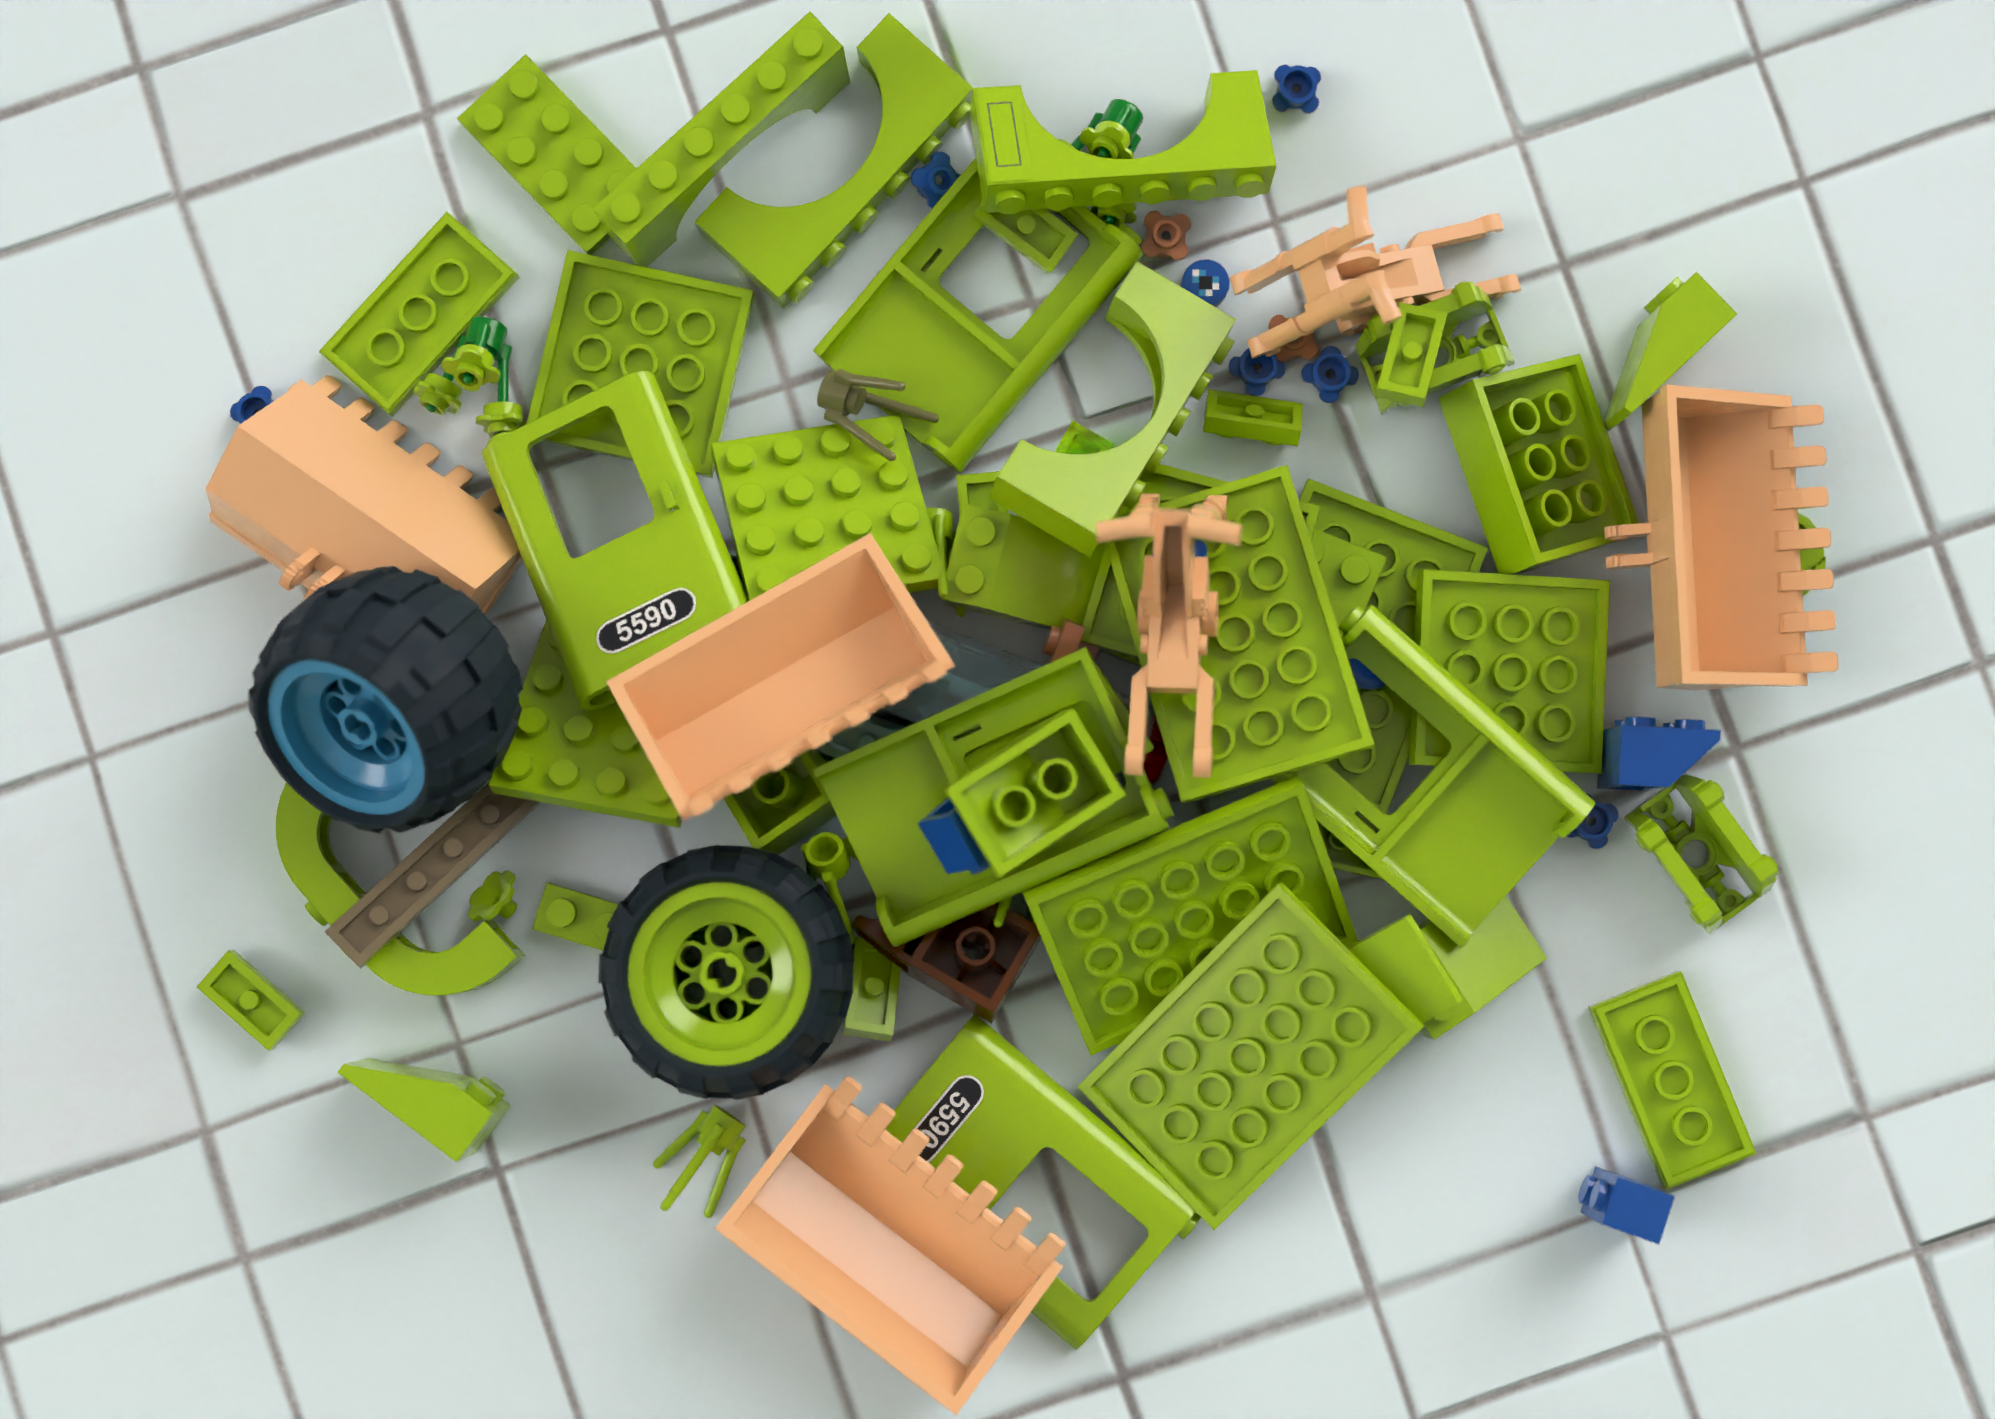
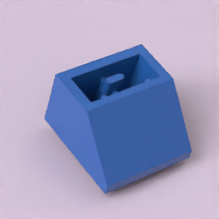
[1597,717,1721,791]

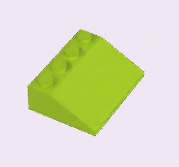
[1438,354,1639,575]

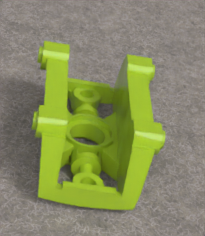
[1356,281,1515,415]
[1623,774,1779,934]

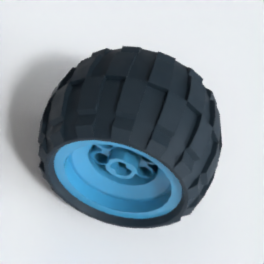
[248,566,523,834]

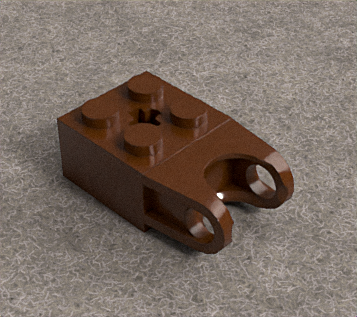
[851,903,1041,1024]

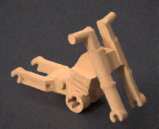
[1230,186,1521,358]
[1096,494,1242,778]

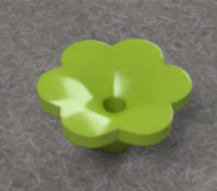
[468,870,517,922]

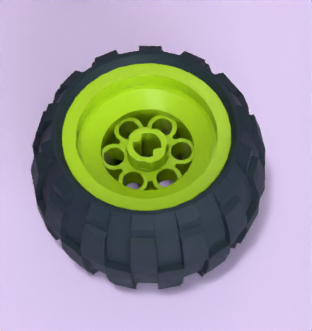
[598,845,855,1100]

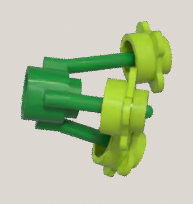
[1058,99,1143,226]
[413,317,527,437]

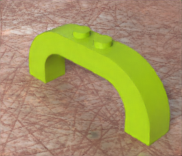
[276,782,526,996]

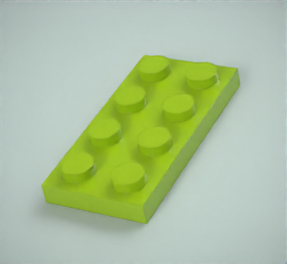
[457,54,636,255]

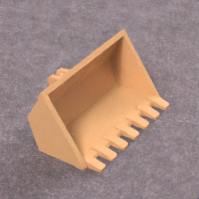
[205,375,523,616]
[1604,384,1839,690]
[606,533,955,821]
[715,1076,1065,1415]

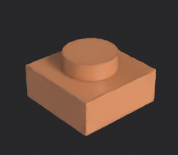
[1042,618,1085,664]

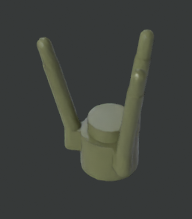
[817,369,939,461]

